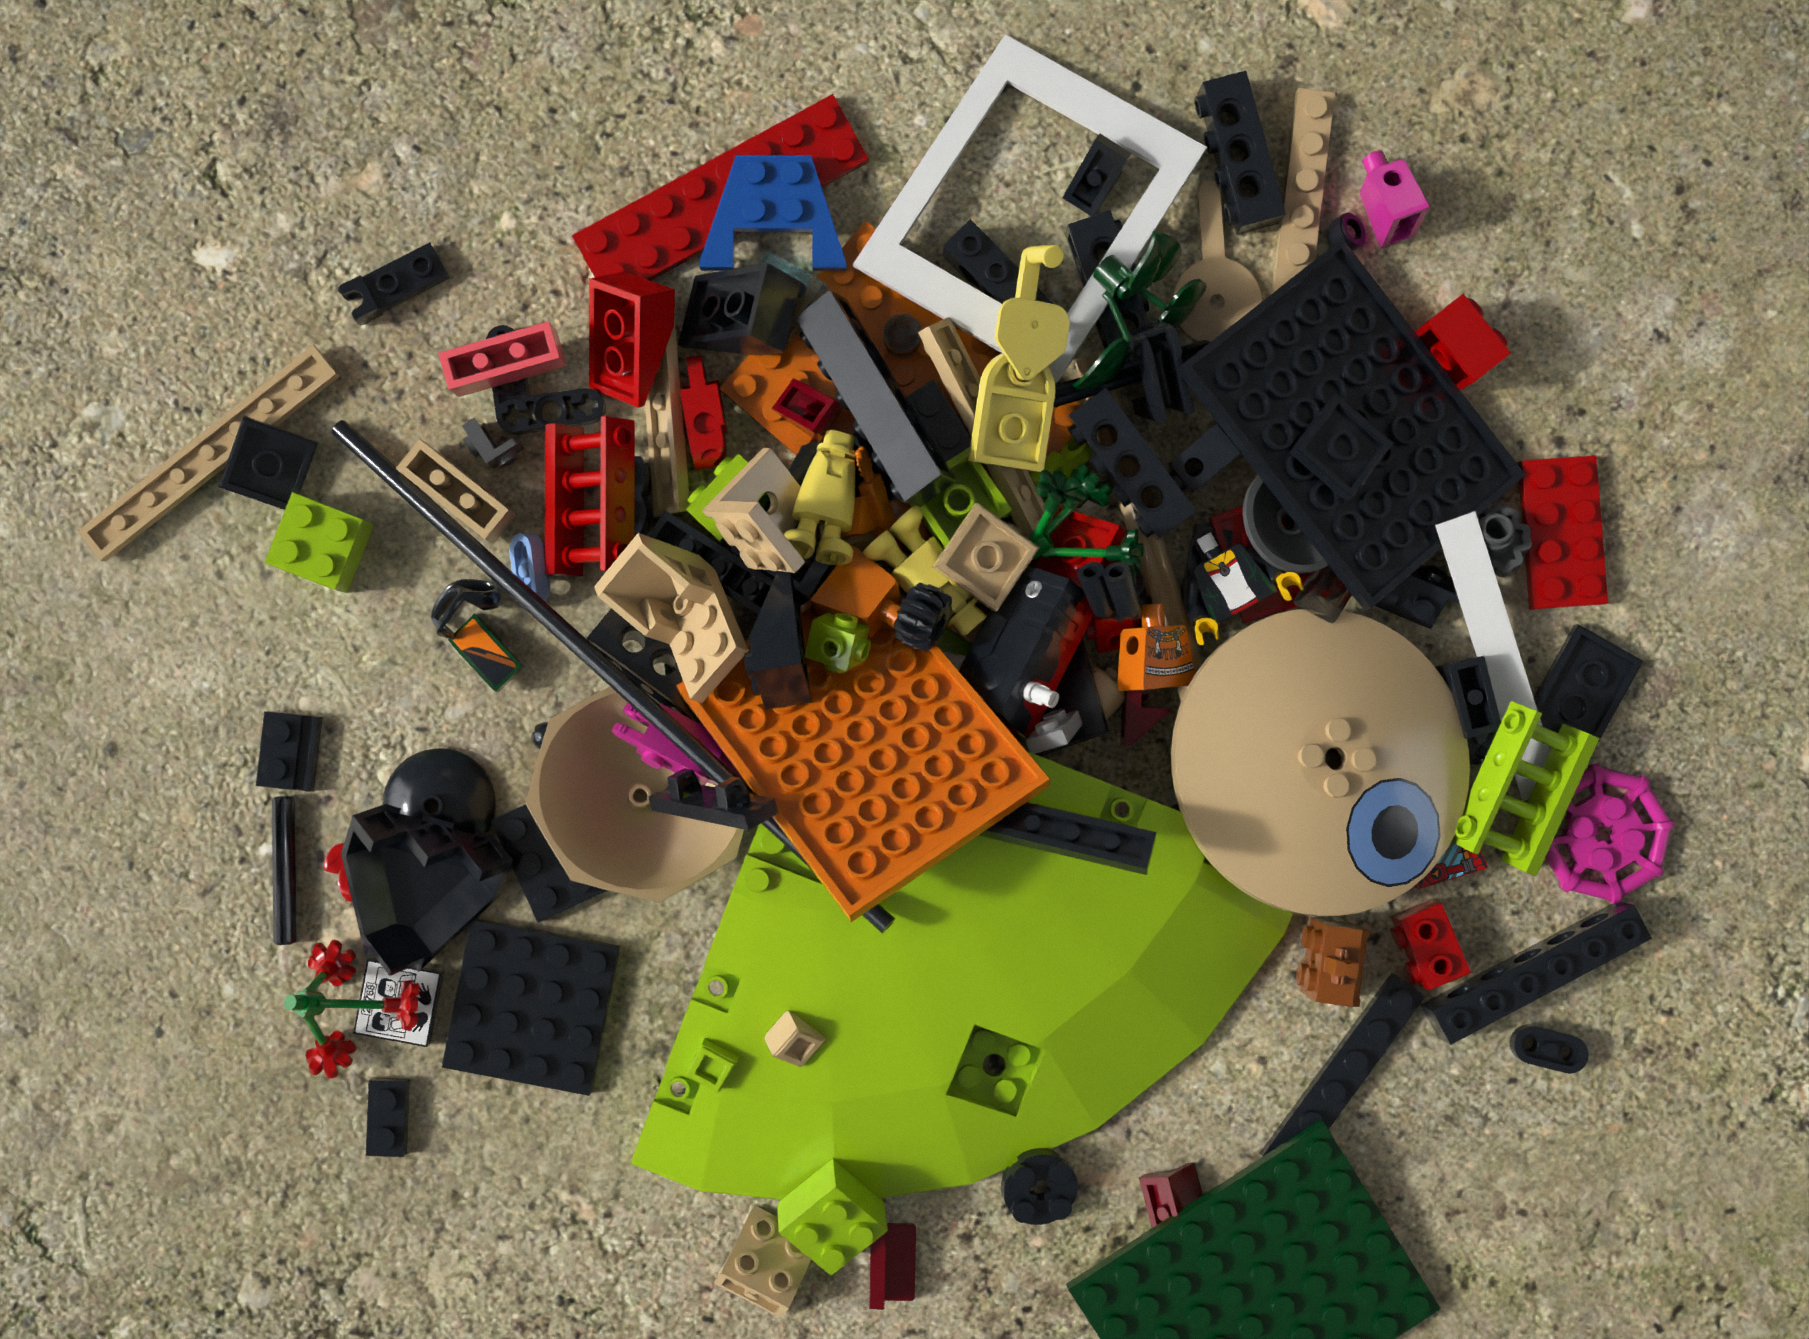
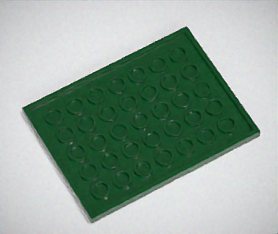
[1066,1119,1441,1339]

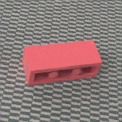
[438,321,567,397]

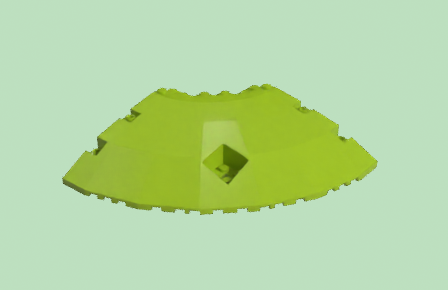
[630,751,1293,1200]

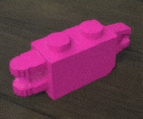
[612,703,743,785]

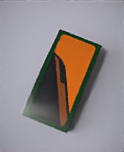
[448,613,525,692]

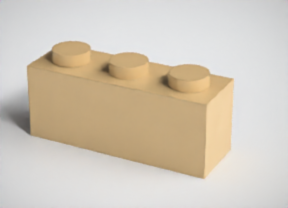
[396,439,517,543]

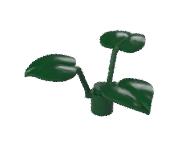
[1071,231,1206,389]

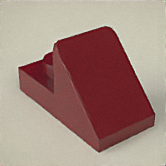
[1120,689,1171,745]

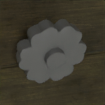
[1477,503,1532,578]

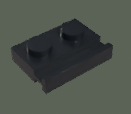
[256,711,323,792]

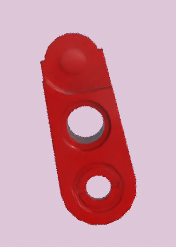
[680,355,728,471]

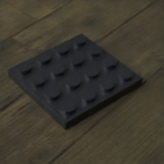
[442,918,620,1096]

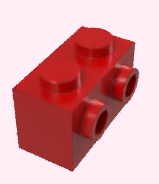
[1390,899,1471,991]

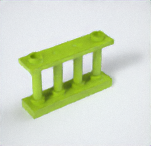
[1451,701,1600,877]

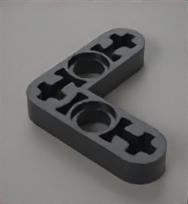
[486,325,606,435]

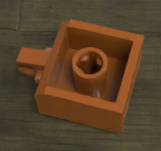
[1296,917,1370,1007]

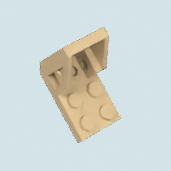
[594,533,749,703]

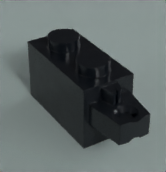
[1435,656,1501,765]

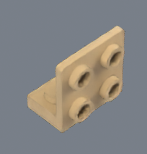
[714,1206,811,1318]

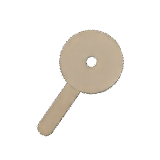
[1172,180,1262,342]

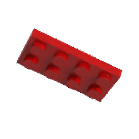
[1517,455,1608,610]

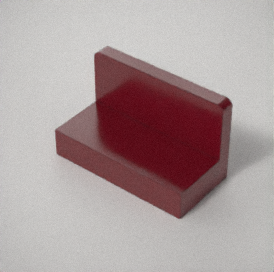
[1139,1163,1203,1228]
[869,1223,916,1310]

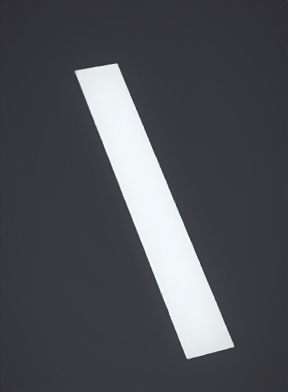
[1435,511,1550,801]

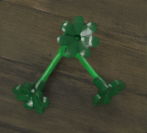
[1027,464,1144,580]

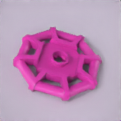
[1545,763,1675,904]

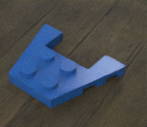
[699,155,847,271]

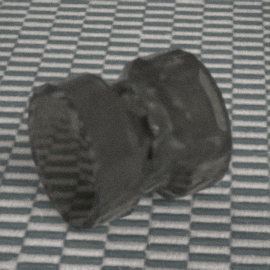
[883,314,921,359]

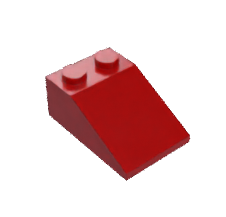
[589,272,675,408]

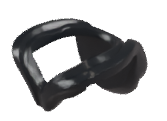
[431,579,502,640]

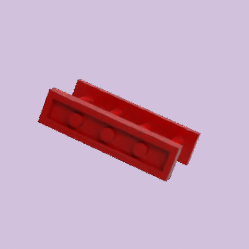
[545,416,635,577]

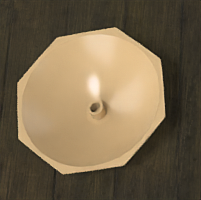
[525,686,749,903]

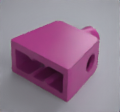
[1360,150,1429,249]

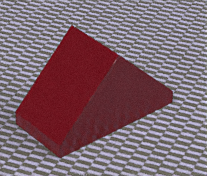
[772,378,841,442]

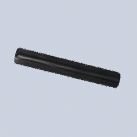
[272,796,296,945]

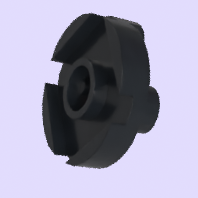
[1001,1148,1078,1225]

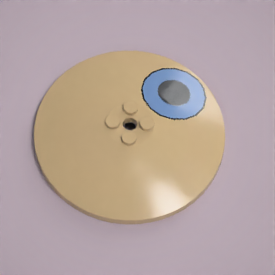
[1171,608,1470,916]

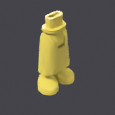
[783,430,856,565]
[862,505,986,637]

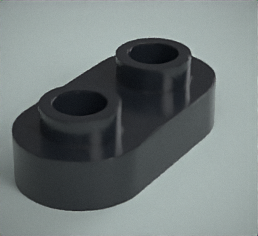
[1510,1024,1589,1074]

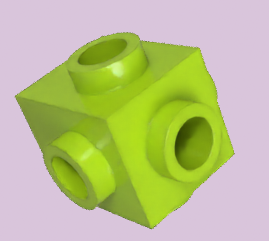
[804,612,871,673]

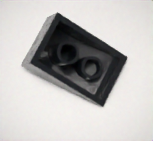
[678,263,801,356]
[853,379,971,502]
[744,571,812,710]

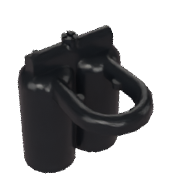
[1078,562,1144,622]

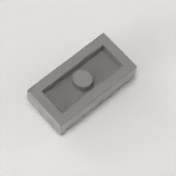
[1026,709,1083,754]

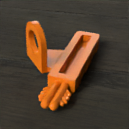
[822,446,906,567]

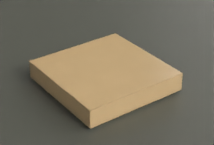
[932,503,1040,611]

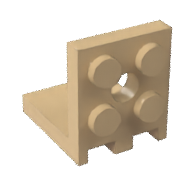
[702,448,805,573]

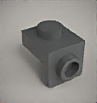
[462,418,524,469]

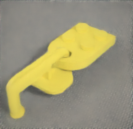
[968,245,1070,472]

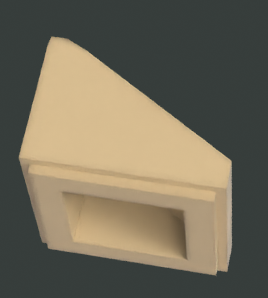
[765,1011,825,1067]

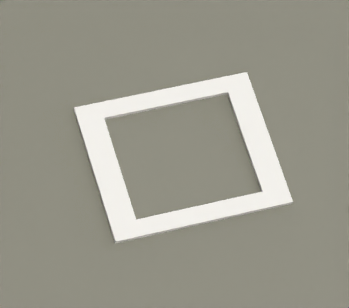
[853,34,1207,384]

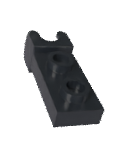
[338,242,450,325]

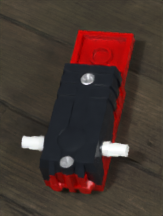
[944,507,1126,739]

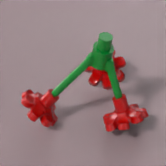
[284,940,420,1079]

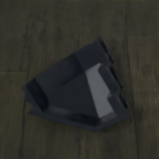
[341,804,513,976]

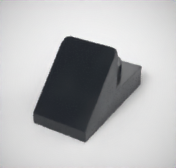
[1062,133,1132,216]

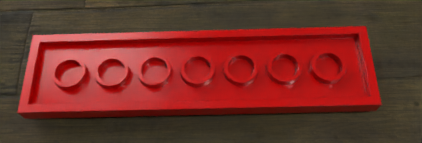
[572,94,869,281]

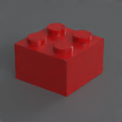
[1415,293,1511,390]

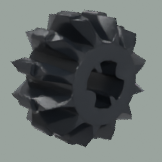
[894,582,952,652]

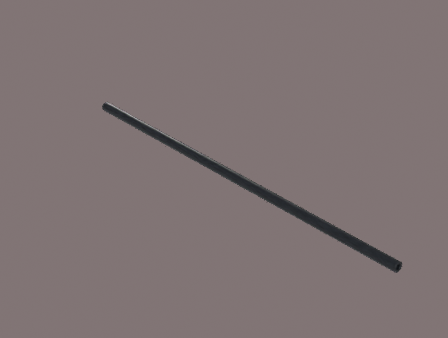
[331,420,895,934]

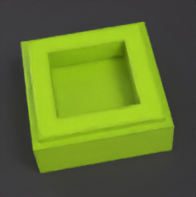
[685,1039,739,1093]

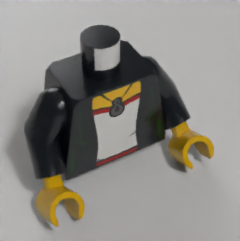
[1183,531,1304,645]

